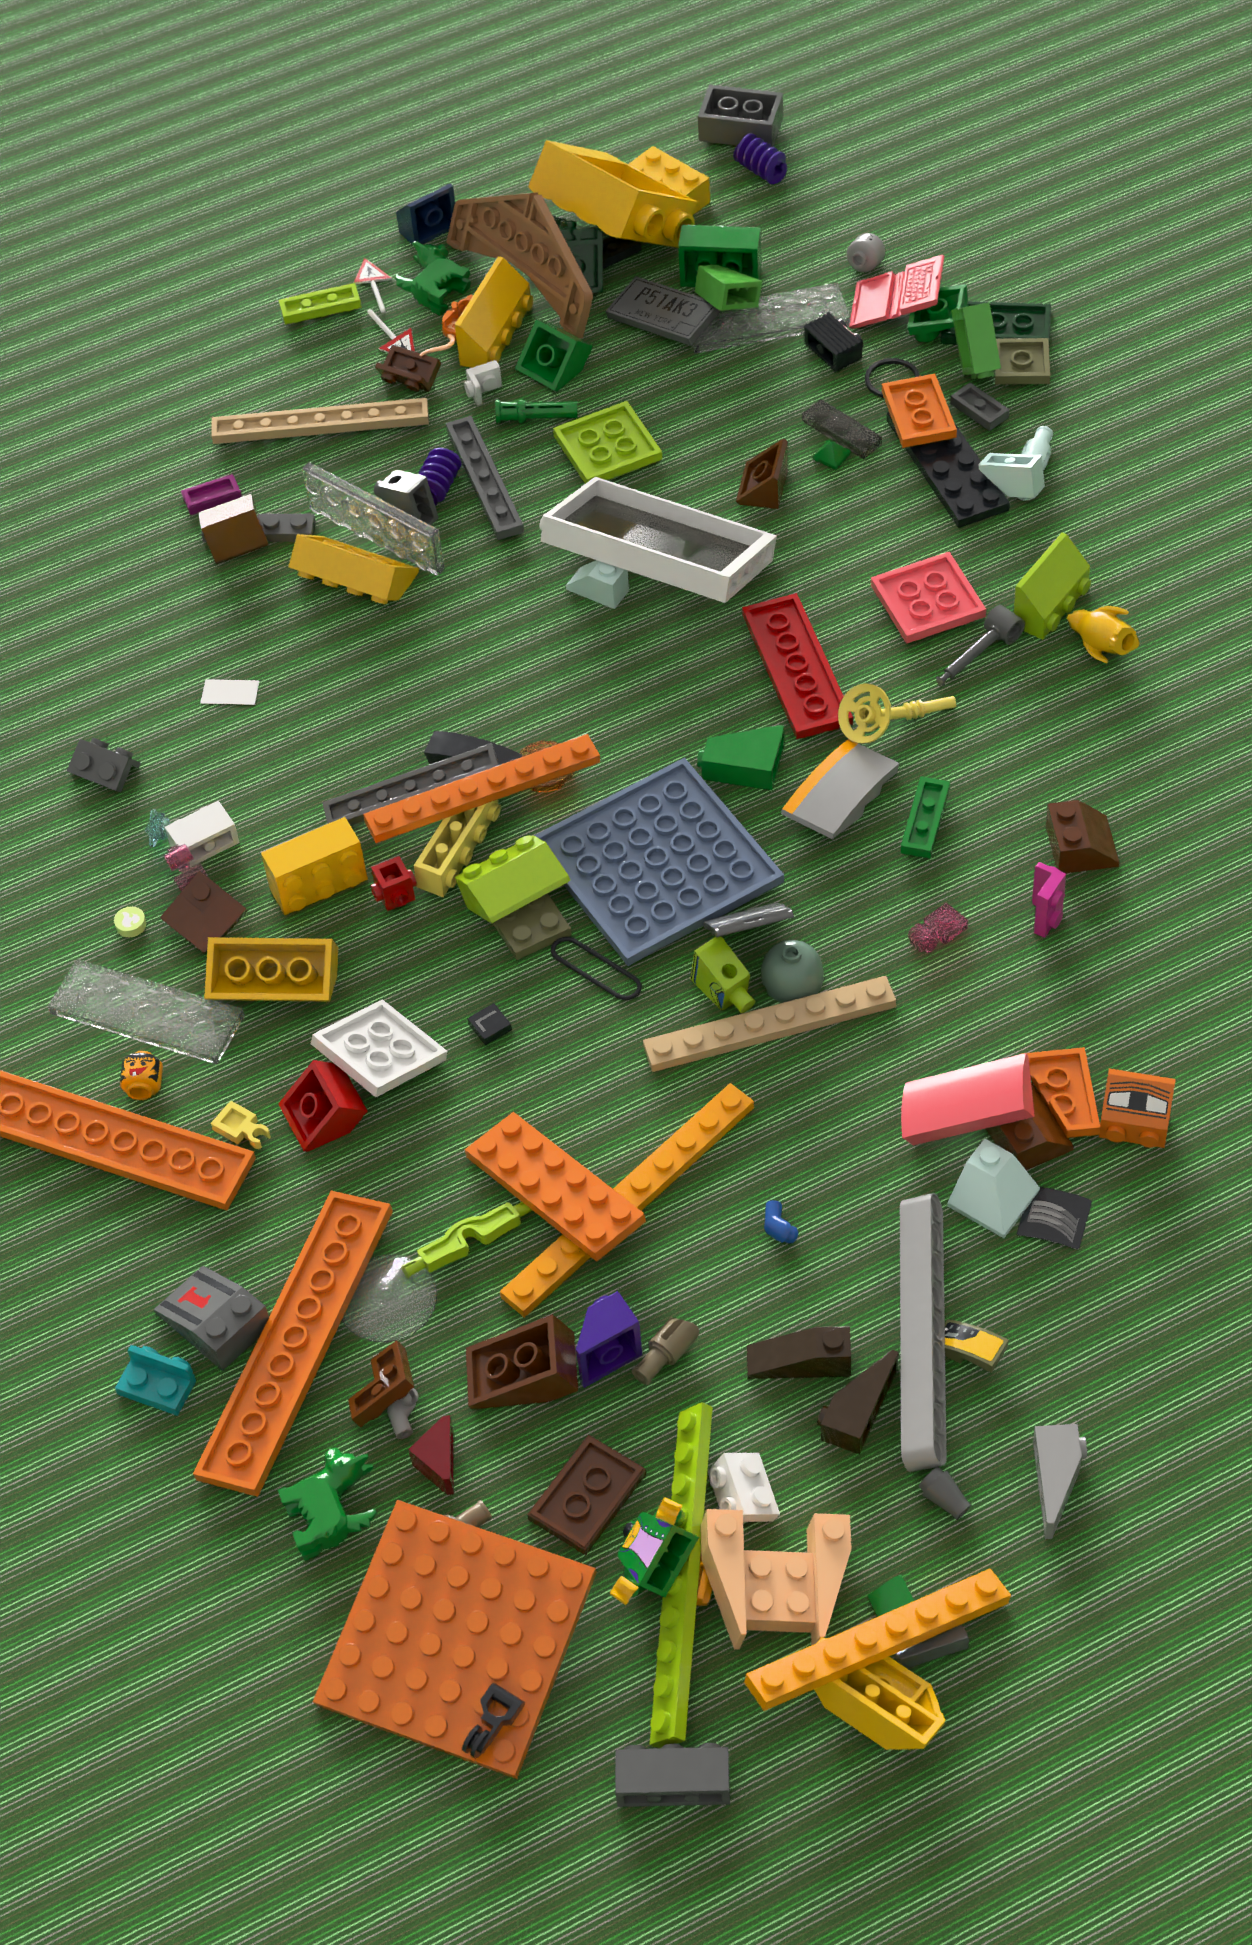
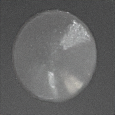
[342,1255,437,1342]

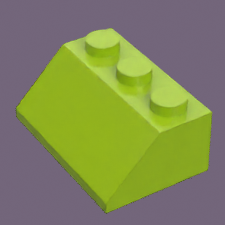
[1014,532,1091,640]
[455,835,571,923]

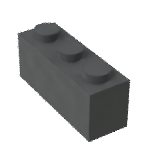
[615,1743,730,1807]

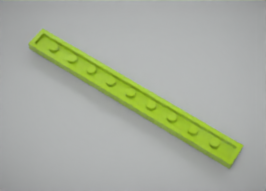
[649,1402,713,1748]

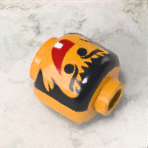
[120,1051,163,1100]

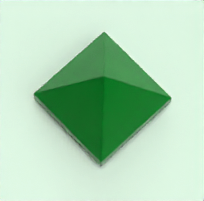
[813,440,851,470]

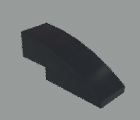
[424,731,524,765]

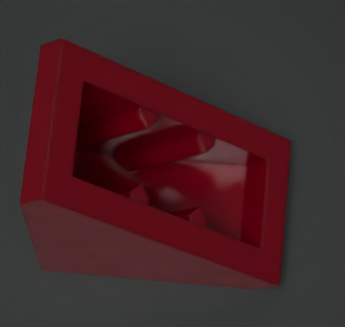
[408,1415,454,1495]

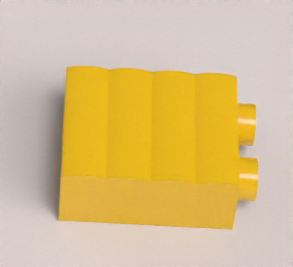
[528,140,698,248]

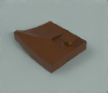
[160,871,248,955]

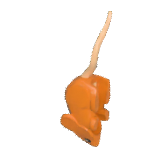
[420,295,473,357]

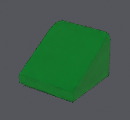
[867,1575,914,1617]

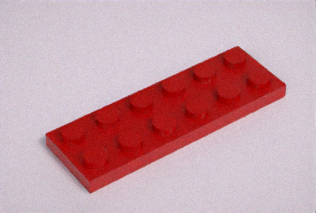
[742,593,853,739]

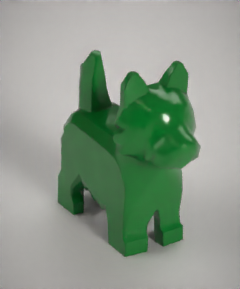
[395,241,471,316]
[278,1447,377,1561]

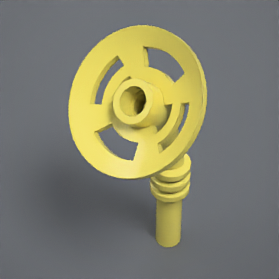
[838,683,956,744]

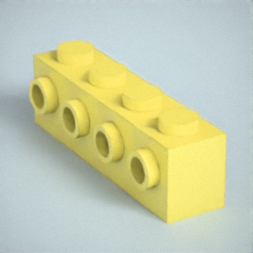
[414,800,501,897]

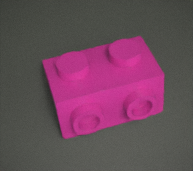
[1032,862,1066,938]

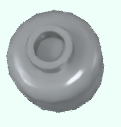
[847,233,885,273]

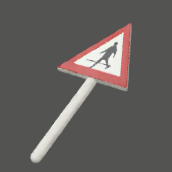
[354,258,392,313]
[367,309,415,353]

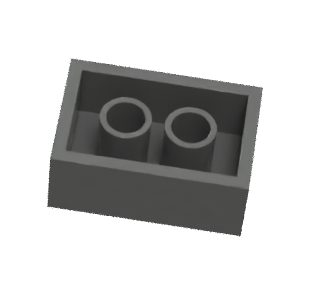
[698,85,784,147]

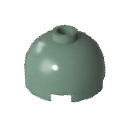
[761,940,824,1003]

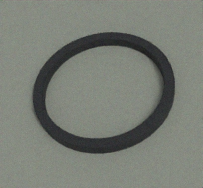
[865,358,920,398]

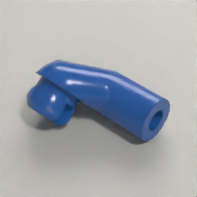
[764,1200,798,1244]

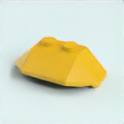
[814,1638,945,1750]

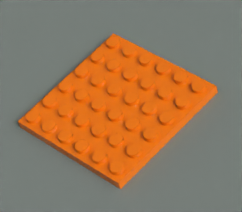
[313,1500,597,1779]

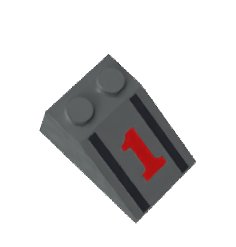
[153,1266,269,1371]

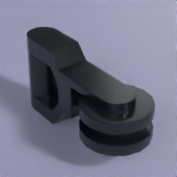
[462,1683,525,1759]

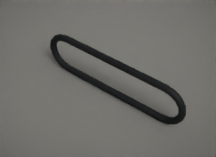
[551,937,642,1000]

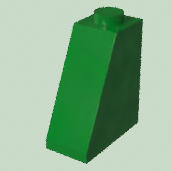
[697,725,785,790]

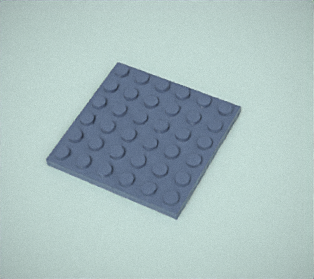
[534,757,784,966]

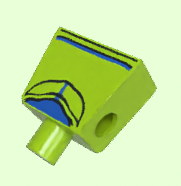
[690,937,756,1013]

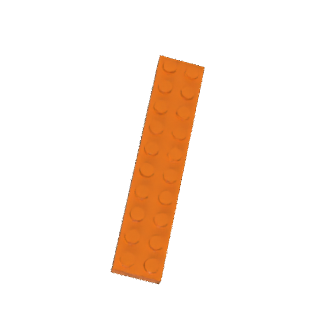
[0,1070,256,1211]
[193,1191,393,1497]

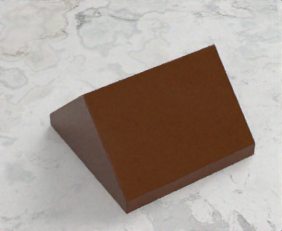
[736,438,788,509]
[199,494,269,564]

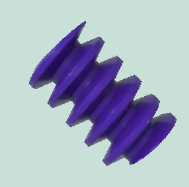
[733,133,787,185]
[418,448,462,506]

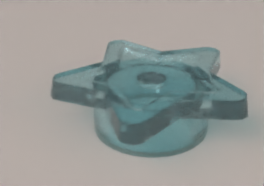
[145,809,170,848]

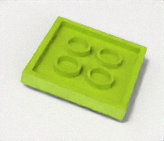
[553,401,663,484]

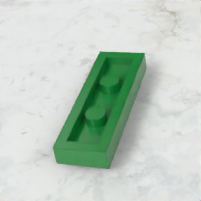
[901,776,950,859]

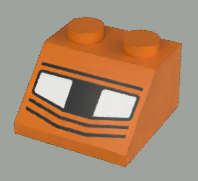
[1099,1068,1176,1148]

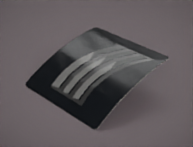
[1017,1187,1092,1250]

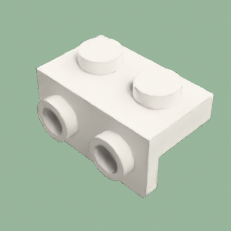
[708,1453,780,1522]

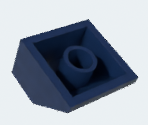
[396,183,455,245]

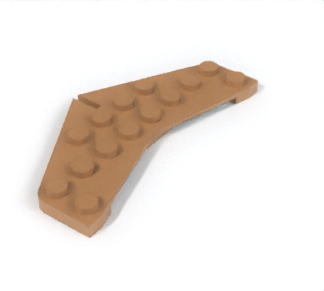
[446,192,593,339]

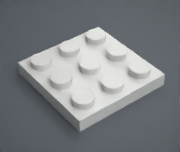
[311,999,447,1097]

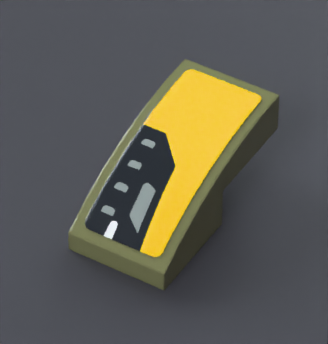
[945,1319,1009,1373]

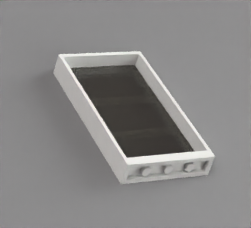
[540,477,777,603]

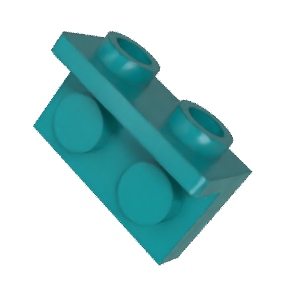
[115,1345,196,1416]

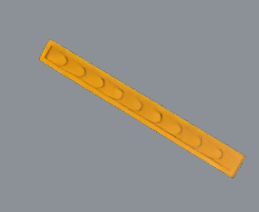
[500,1083,754,1318]

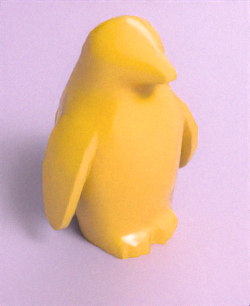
[1067,606,1139,663]

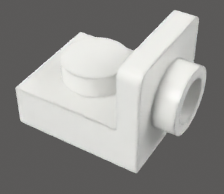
[464,360,502,406]

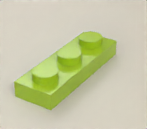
[279,283,362,325]

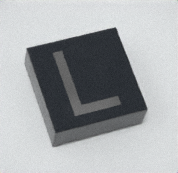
[467,1003,512,1045]

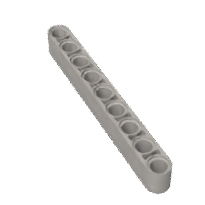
[900,1193,947,1472]

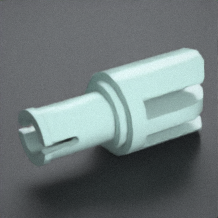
[1021,426,1053,470]

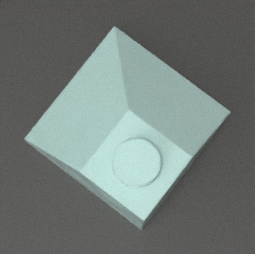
[947,1138,1040,1238]

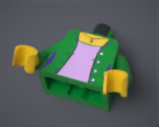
[610,1497,699,1605]

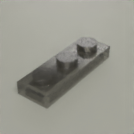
[802,399,882,460]

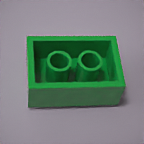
[678,225,762,287]

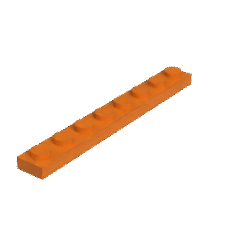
[364,734,600,843]

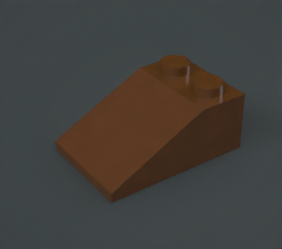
[466,1314,578,1409]

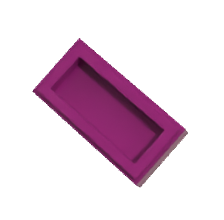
[181,474,242,515]

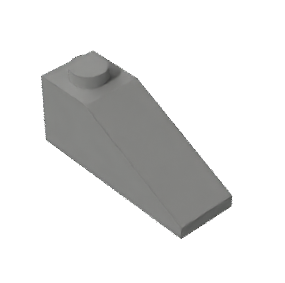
[1033,1424,1087,1539]

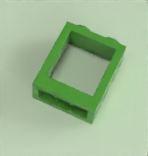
[951,302,1001,379]

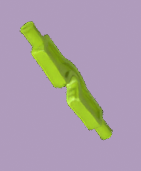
[401,1202,533,1278]

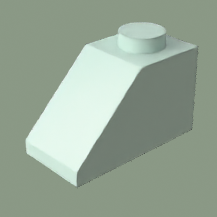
[979,453,1045,500]
[566,560,629,609]

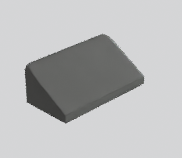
[893,1624,969,1668]

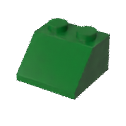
[514,319,593,392]

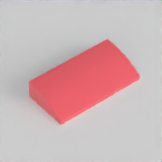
[901,1053,1035,1146]

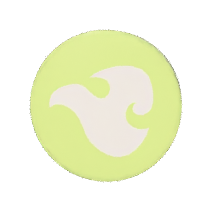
[114,907,146,937]

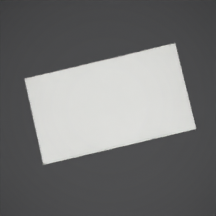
[200,679,259,705]

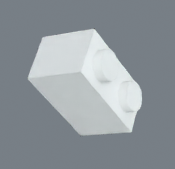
[165,801,240,869]

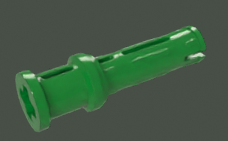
[495,398,578,424]

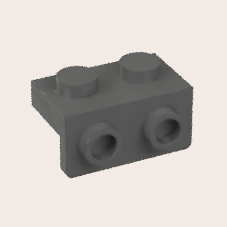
[67,737,141,793]

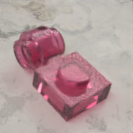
[163,844,208,892]
[908,902,968,953]

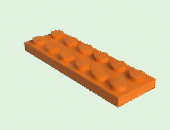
[465,1112,646,1261]

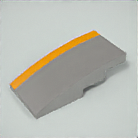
[781,739,899,839]

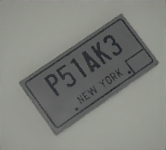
[605,276,721,346]

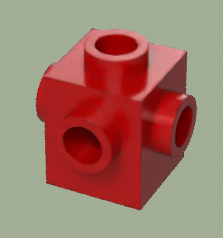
[370,856,417,911]

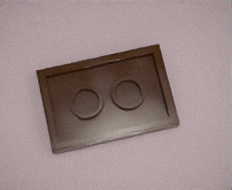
[527,1434,646,1555]

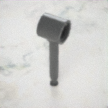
[936,605,1025,686]

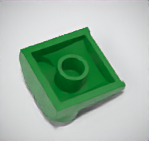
[907,284,968,342]

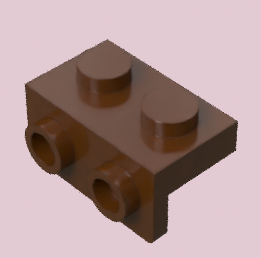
[375,345,442,392]

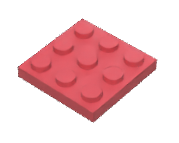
[871,552,986,644]

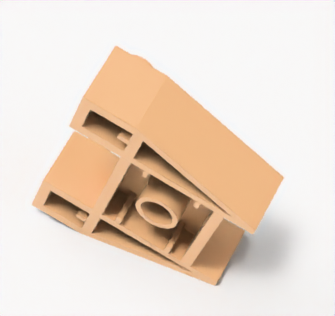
[701,1509,851,1649]

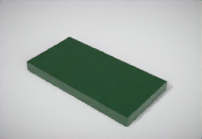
[941,301,1051,345]

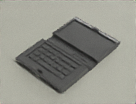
[703,902,794,937]

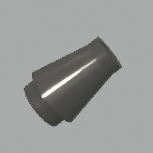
[918,1467,972,1520]

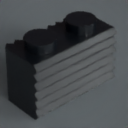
[804,312,863,372]

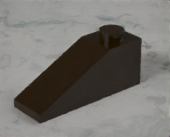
[747,1326,851,1379]
[817,1350,899,1455]

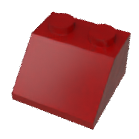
[278,1060,368,1152]

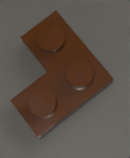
[348,1340,414,1427]

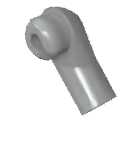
[387,1388,419,1439]

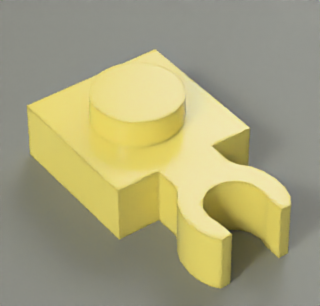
[211,1101,271,1149]

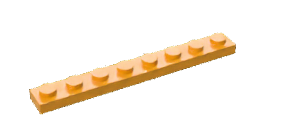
[744,1569,1011,1711]

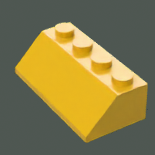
[455,256,533,368]
[289,534,419,604]
[204,937,339,1002]

